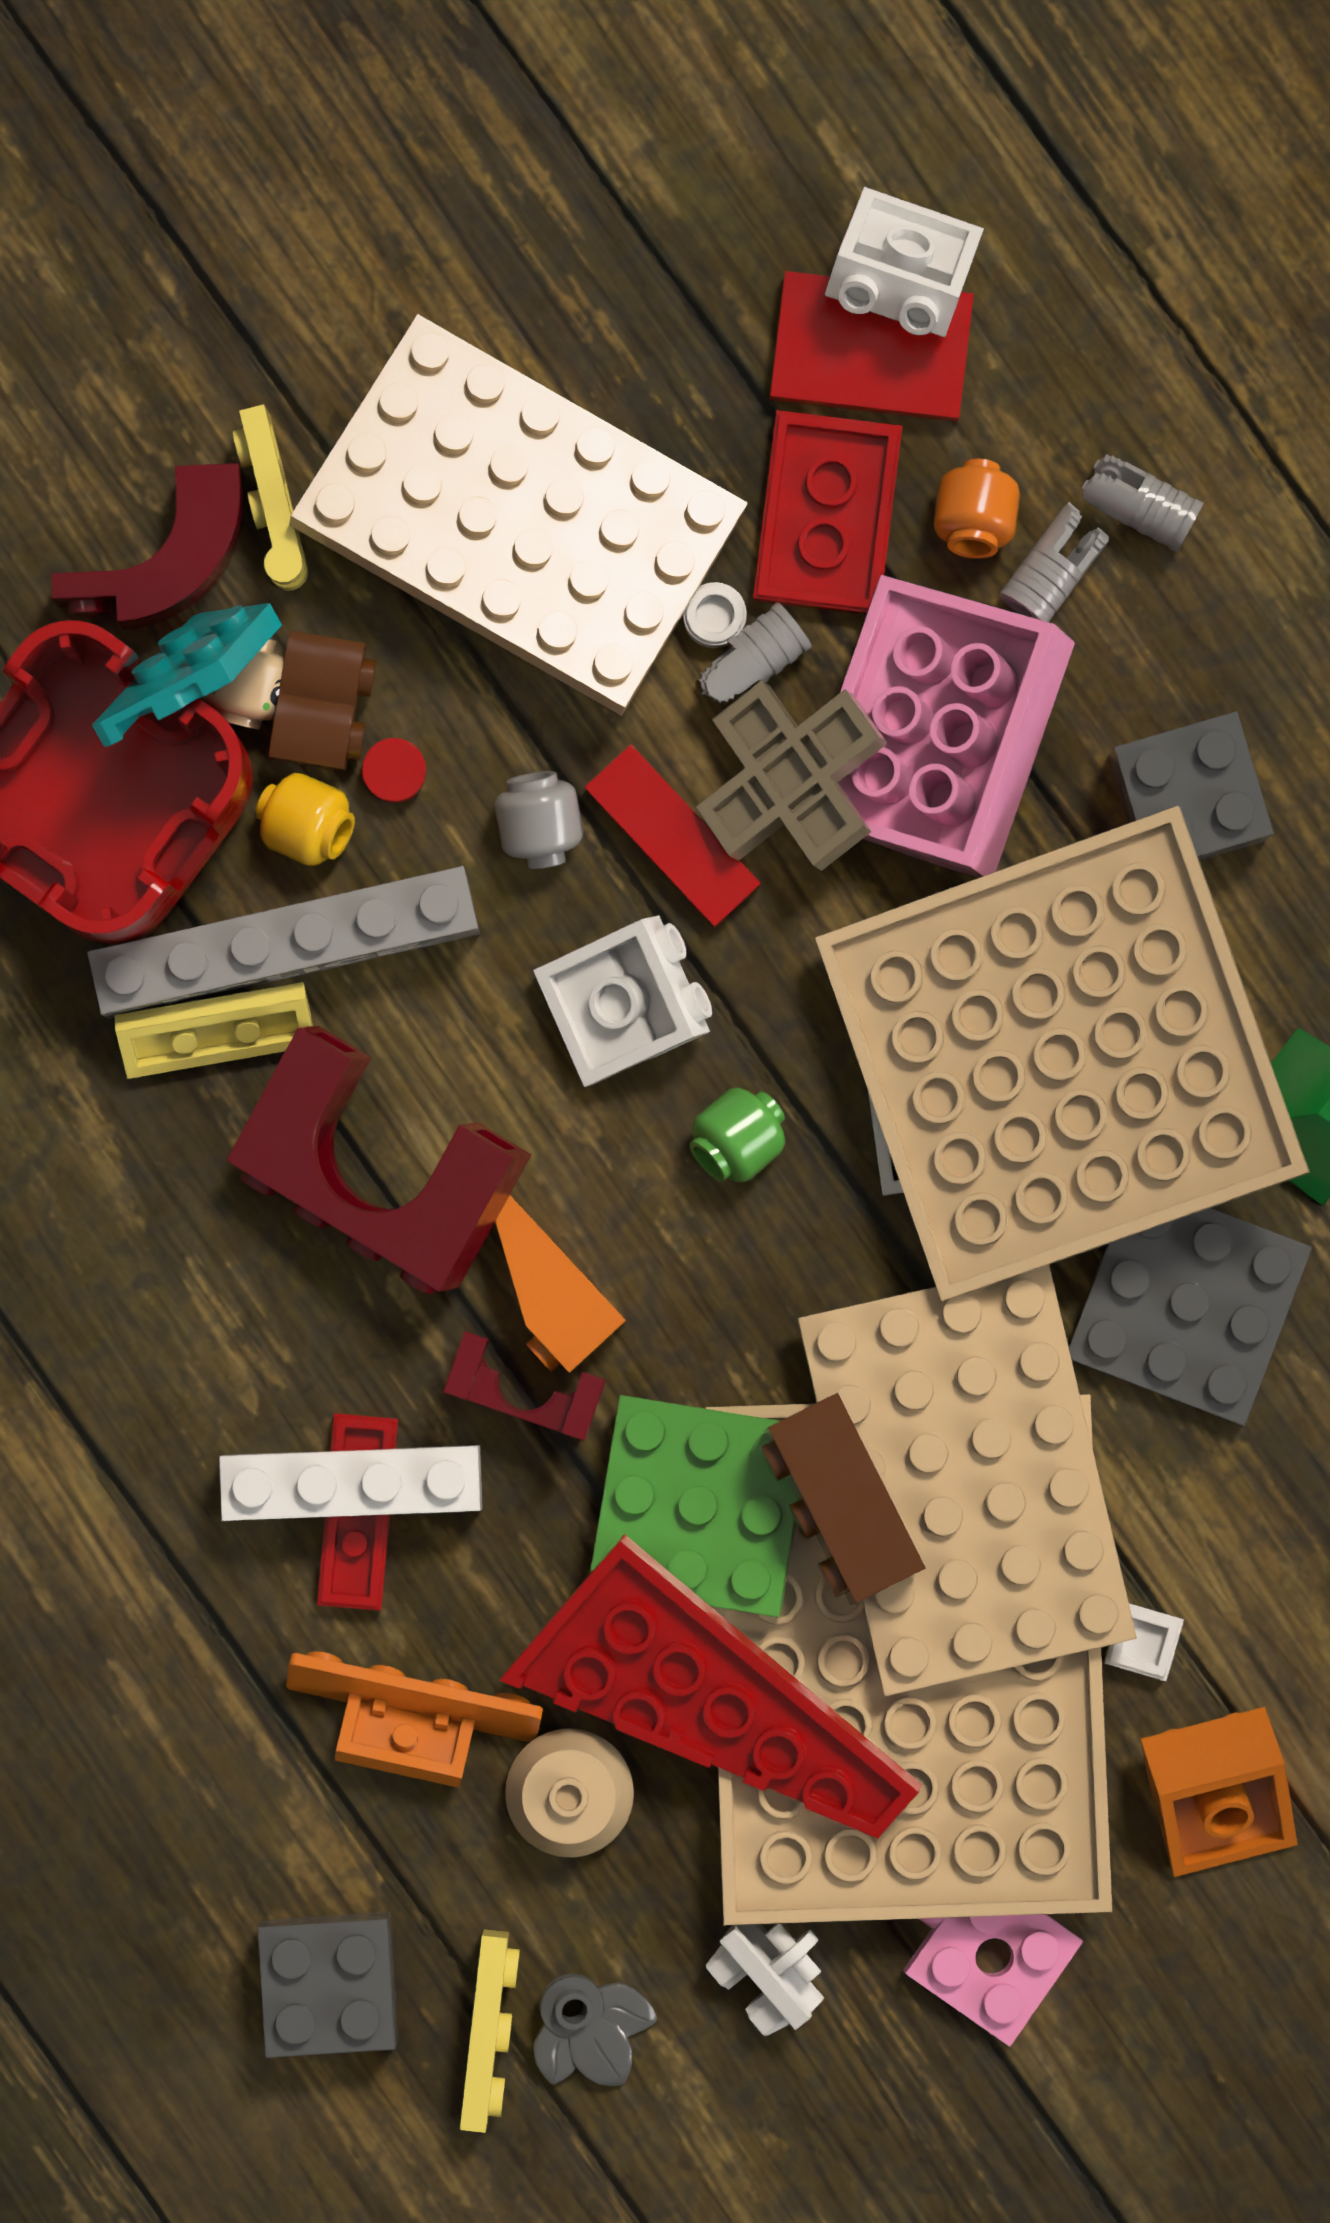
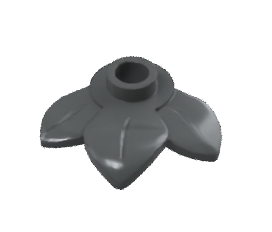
[533,1974,657,2086]

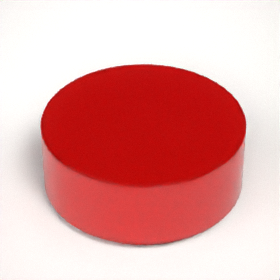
[362,738,427,803]

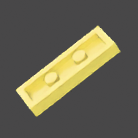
[114,982,313,1079]
[460,1929,520,2133]

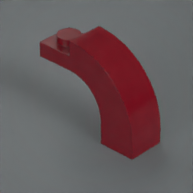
[51,463,244,630]

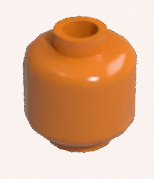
[934,459,1020,559]

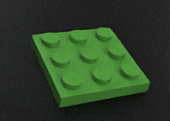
[590,1395,798,1618]

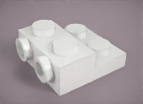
[825,187,984,337]
[533,915,712,1087]

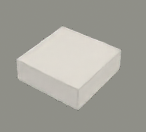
[1103,1603,1184,1681]

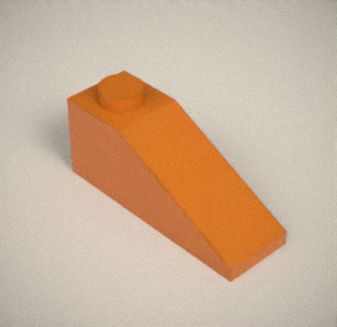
[495,1195,626,1373]

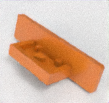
[286,1651,543,1788]

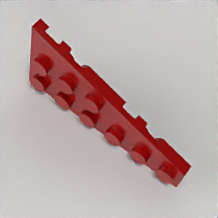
[499,1534,922,1839]

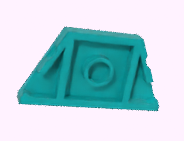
[92,603,282,747]

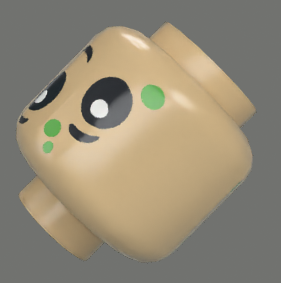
[202,639,285,729]

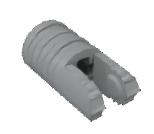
[1082,454,1204,552]
[999,502,1109,622]
[697,602,812,703]

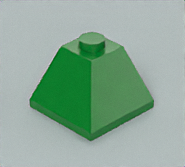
[1271,1028,1330,1206]

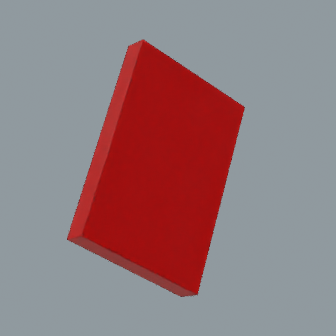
[770,271,974,422]
[753,410,902,615]

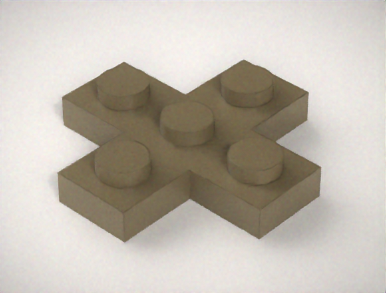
[696,680,888,871]

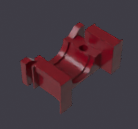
[443,1331,606,1441]

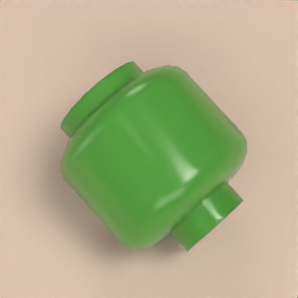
[690,1088,785,1182]

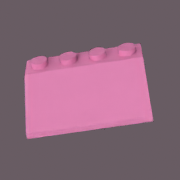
[838,575,1075,878]

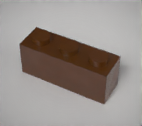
[760,1392,926,1605]

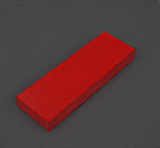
[584,744,761,928]
[317,1413,399,1611]

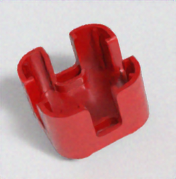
[0,620,253,945]

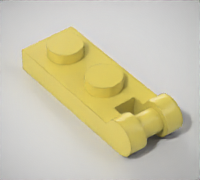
[233,404,308,591]

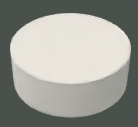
[683,582,747,648]

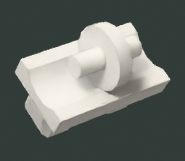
[706,1923,824,2036]

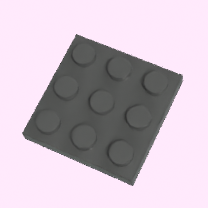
[1068,1208,1312,1426]

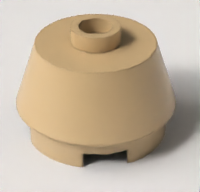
[505,1729,634,1857]

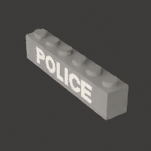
[87,866,480,1019]

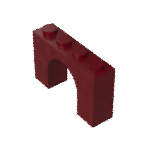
[226,1026,532,1294]

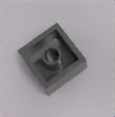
[1108,711,1274,860]
[258,1912,399,2058]

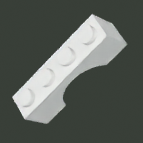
[220,1445,482,1521]

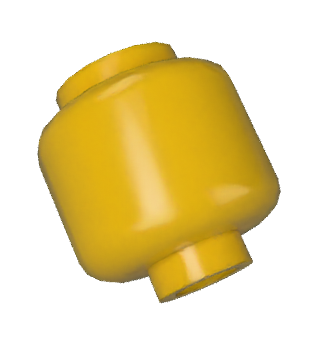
[255,773,355,866]

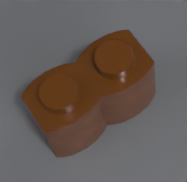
[269,631,377,772]

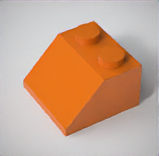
[1141,1707,1298,1877]

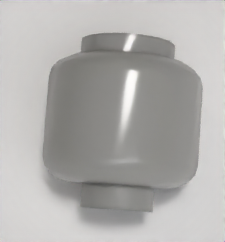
[494,771,583,869]

